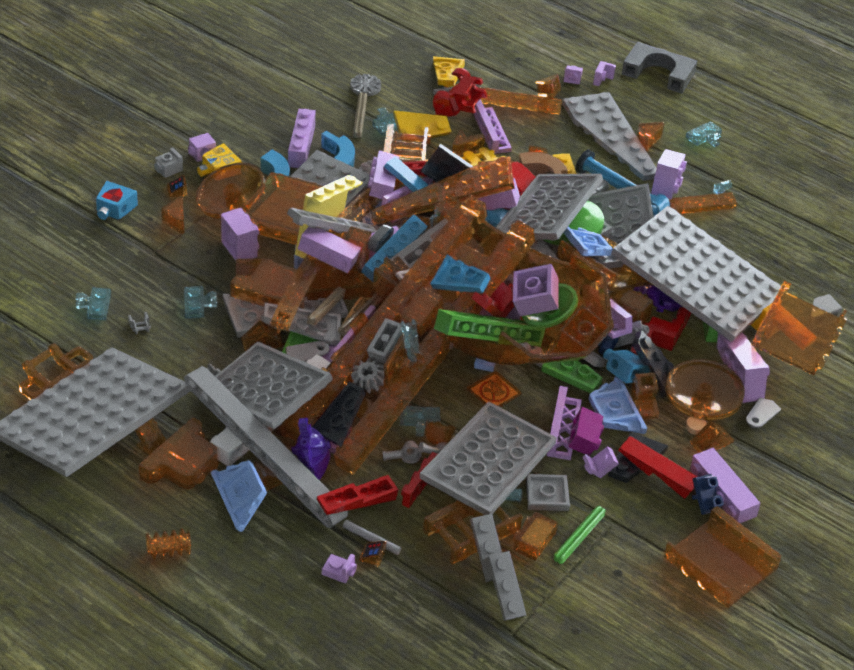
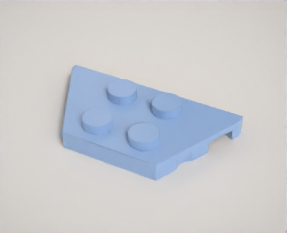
[563,226,613,256]
[589,376,647,434]
[211,460,267,532]

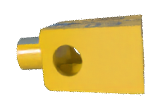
[197,143,242,181]

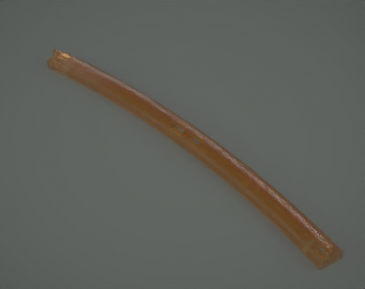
[270,178,403,334]

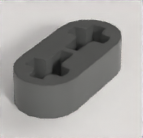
[367,224,394,253]

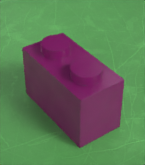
[568,407,604,456]

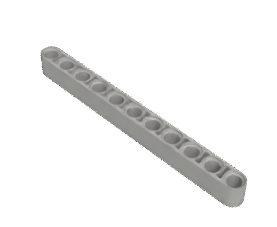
[184,366,348,528]

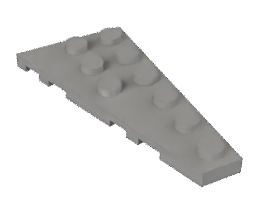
[223,294,348,337]

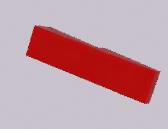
[618,436,697,499]
[316,475,399,515]

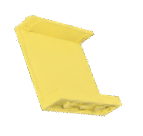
[295,175,363,262]

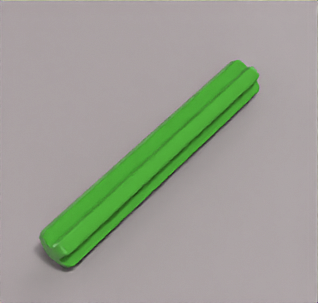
[554,506,606,564]

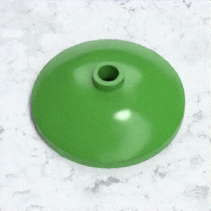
[522,283,578,328]

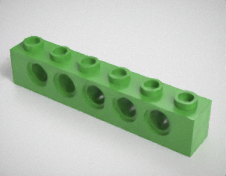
[434,309,546,347]

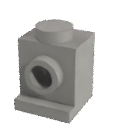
[154,148,183,178]

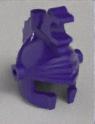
[633,283,683,313]
[291,418,332,480]

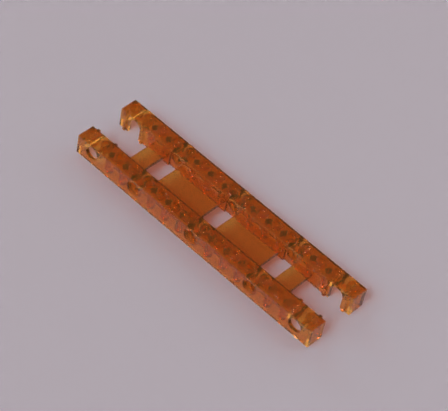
[285,195,535,475]

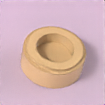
[686,416,707,435]

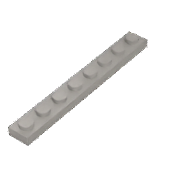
[287,207,381,238]

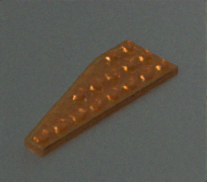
[372,156,515,225]

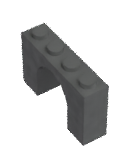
[622,42,698,94]

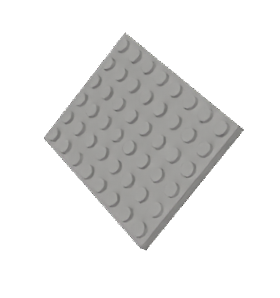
[611,206,785,342]
[0,348,191,477]

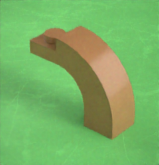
[519,152,568,176]

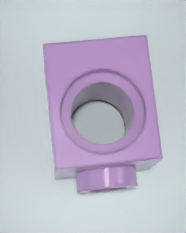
[188,133,216,162]

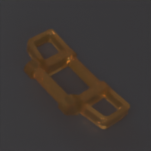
[19,343,93,400]

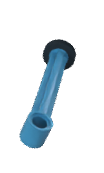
[575,149,670,216]

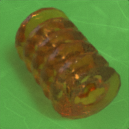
[145,528,191,560]

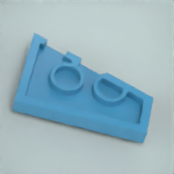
[430,255,491,293]

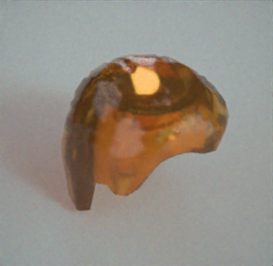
[424,421,456,445]

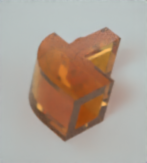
[632,372,659,419]

